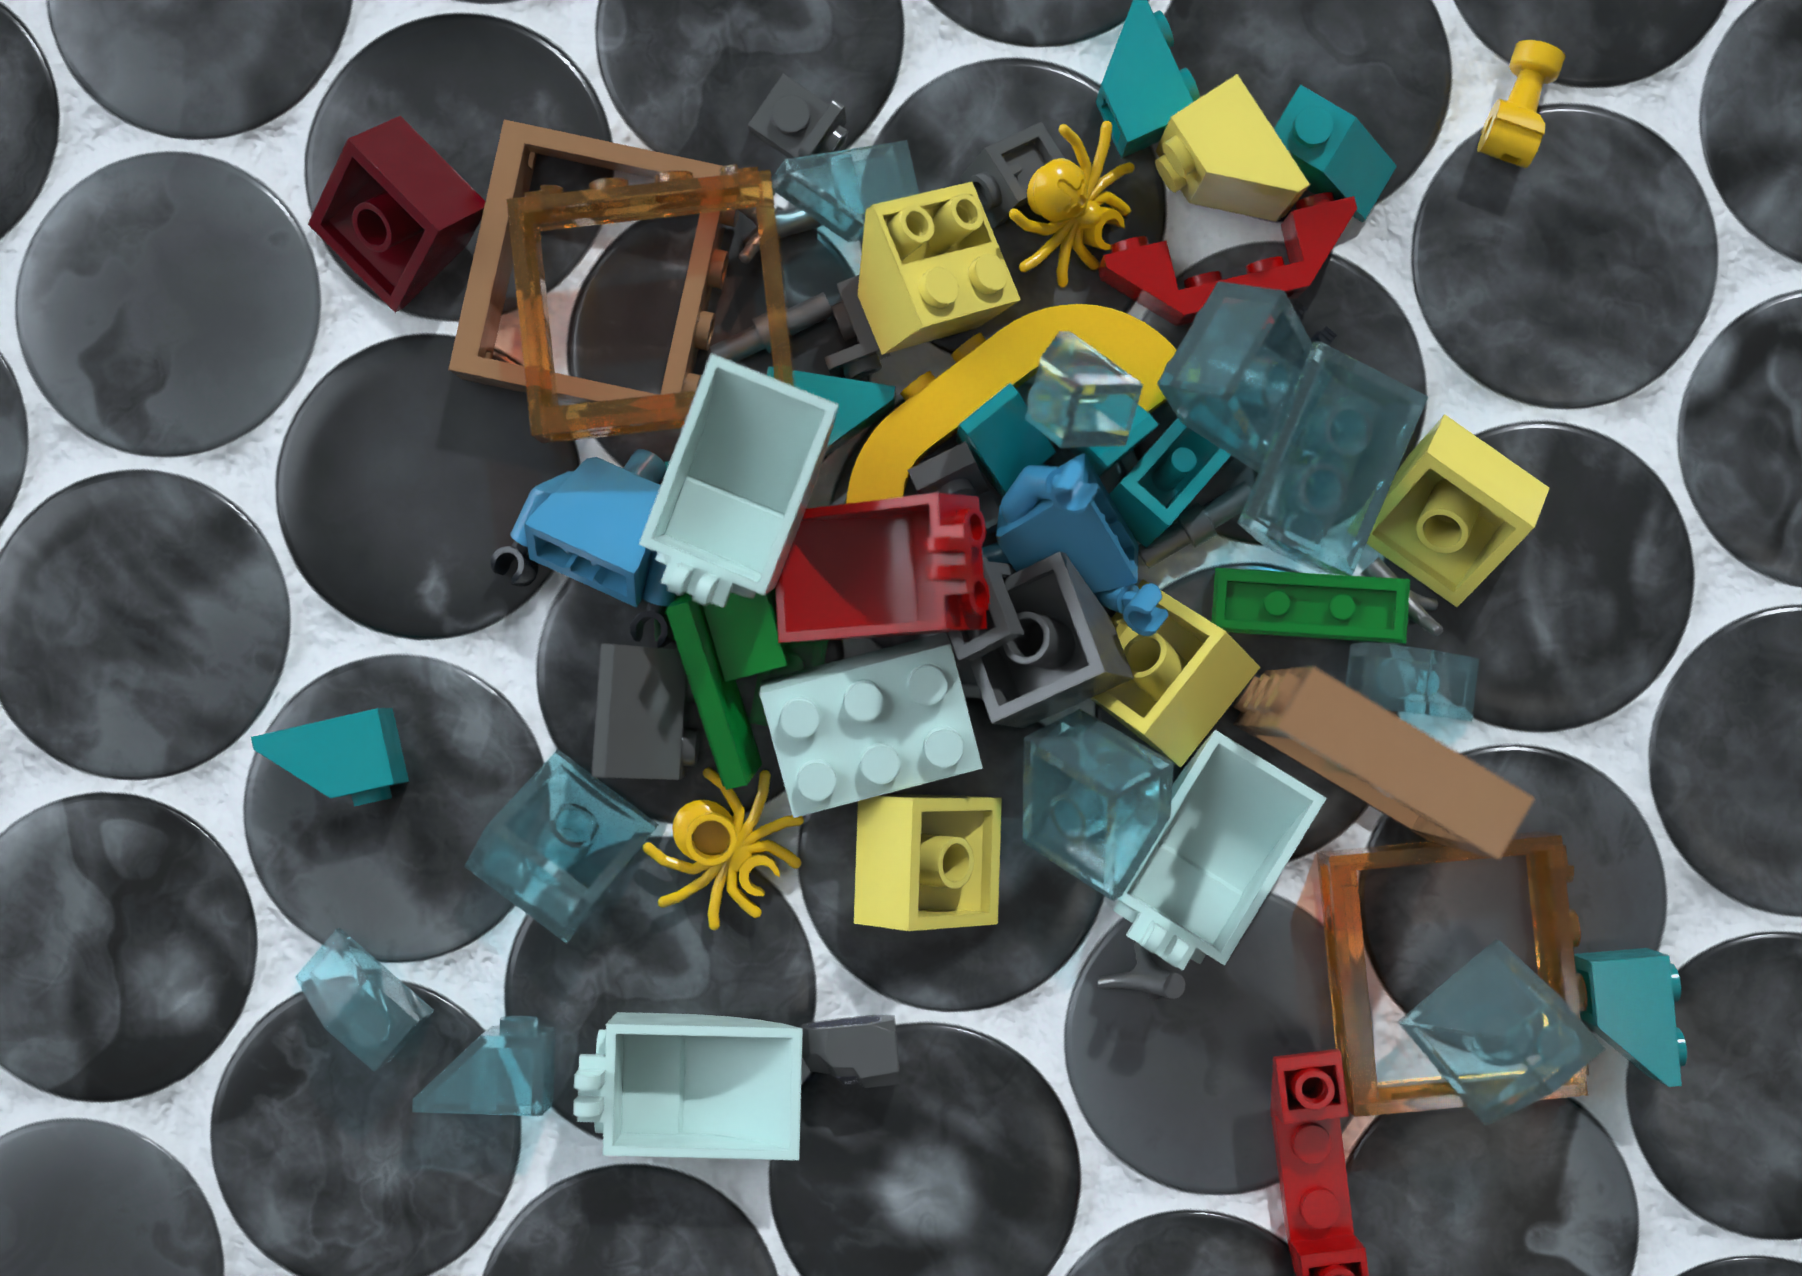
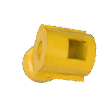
[1477,40,1566,169]

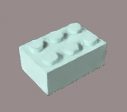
[760,632,983,818]

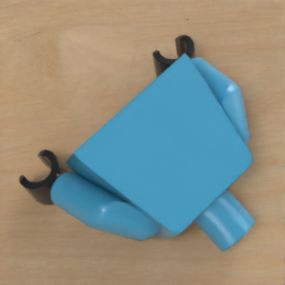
[490,449,676,648]

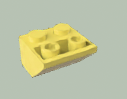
[858,182,1021,355]

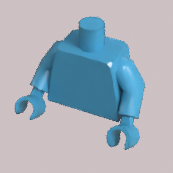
[982,453,1169,636]

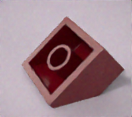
[308,115,486,313]

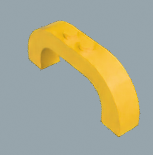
[846,304,1197,504]

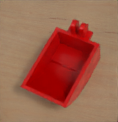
[775,493,990,643]

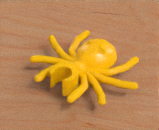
[1009,121,1135,287]
[642,767,804,930]

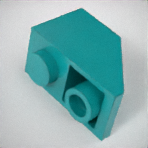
[1096,0,1200,158]
[1571,948,1687,1087]

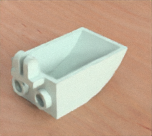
[639,354,838,607]
[1106,730,1327,970]
[573,1012,802,1160]

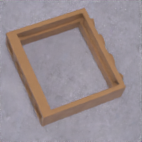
[448,119,742,426]
[1233,667,1535,860]

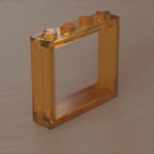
[507,164,797,444]
[1317,831,1594,1117]

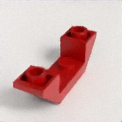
[1098,192,1357,326]
[1270,1049,1369,1276]

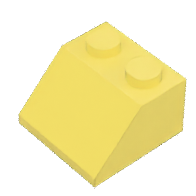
[1155,74,1310,222]
[1354,414,1549,607]
[1090,579,1261,768]
[854,794,1002,931]

